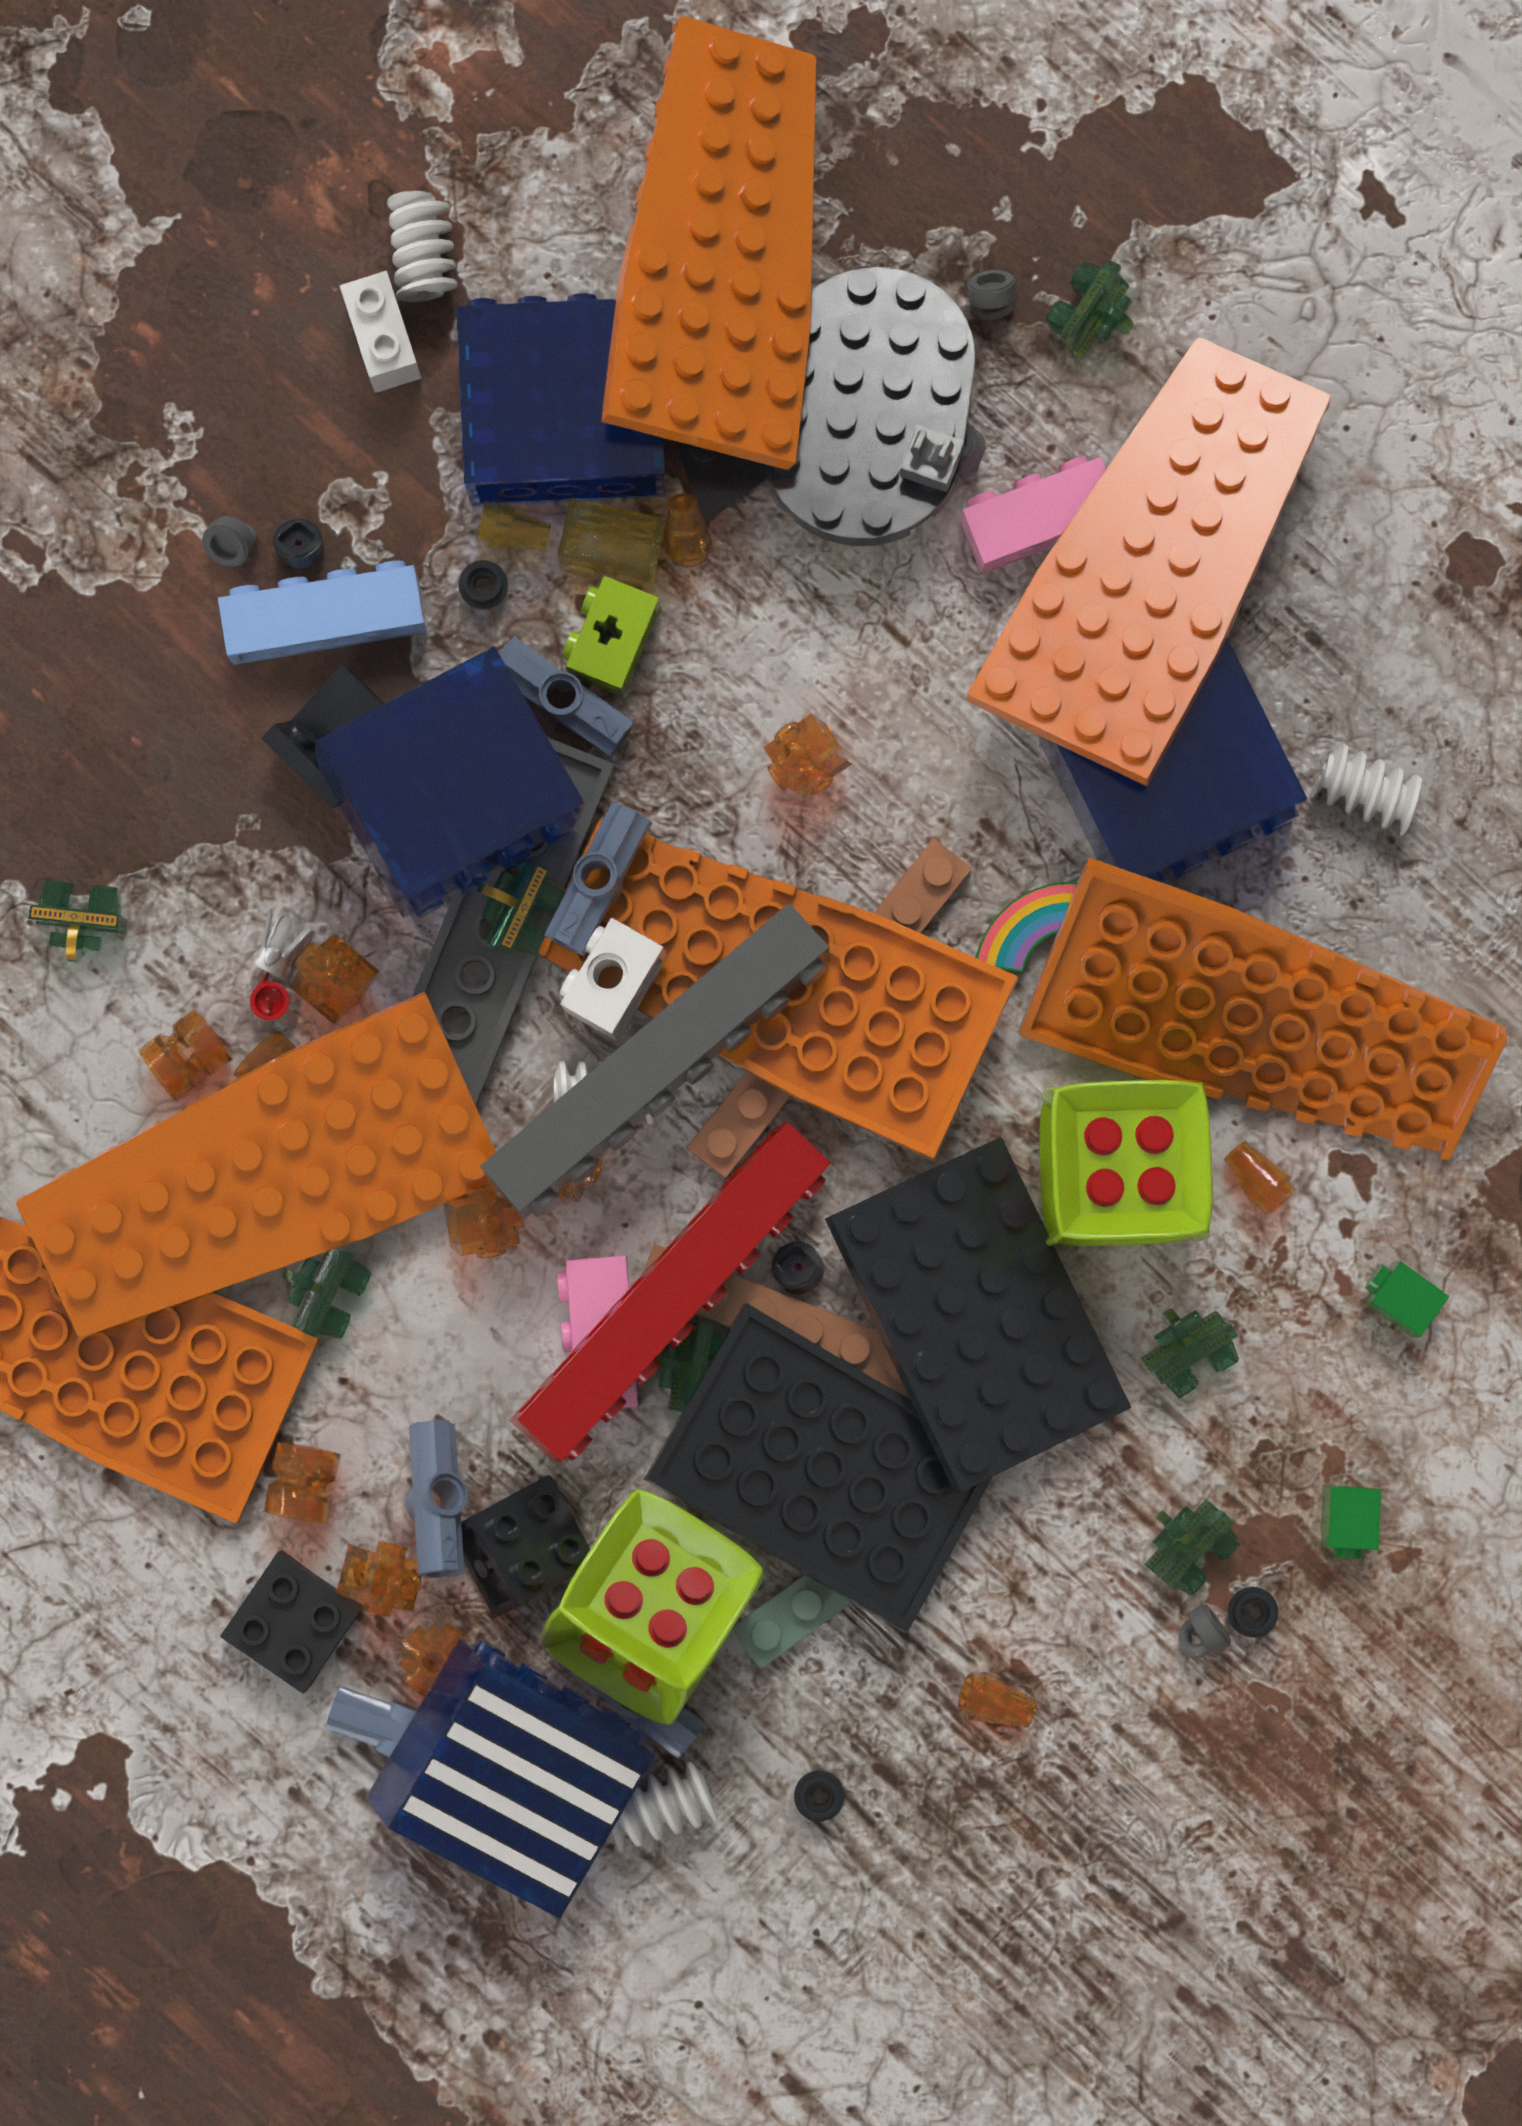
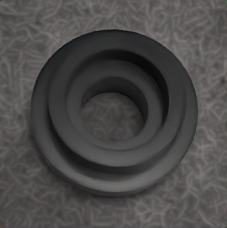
[459,560,508,610]
[1227,1586,1278,1638]
[794,1770,844,1822]

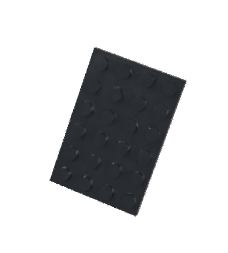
[825,1136,1132,1494]
[643,1303,992,1633]

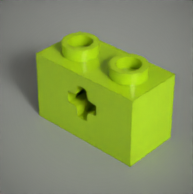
[562,576,660,697]

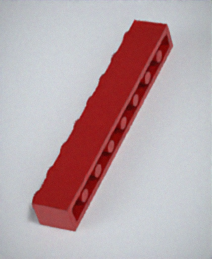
[509,1122,831,1462]

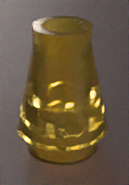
[476,499,551,552]

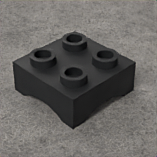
[220,1550,364,1694]

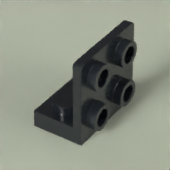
[261,665,412,809]
[461,1475,590,1619]

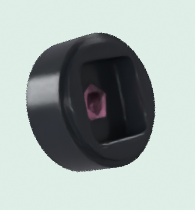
[273,519,324,569]
[772,1241,824,1294]

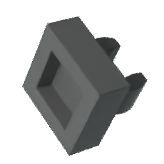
[900,425,964,492]

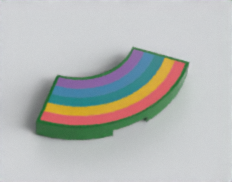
[975,882,1078,974]

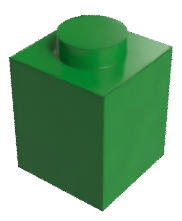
[1363,1261,1450,1338]
[1321,1485,1381,1559]

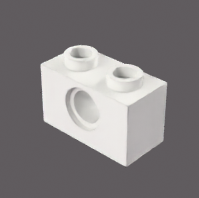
[339,270,421,393]
[560,917,668,1041]

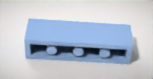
[218,561,428,665]

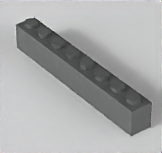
[480,903,830,1220]

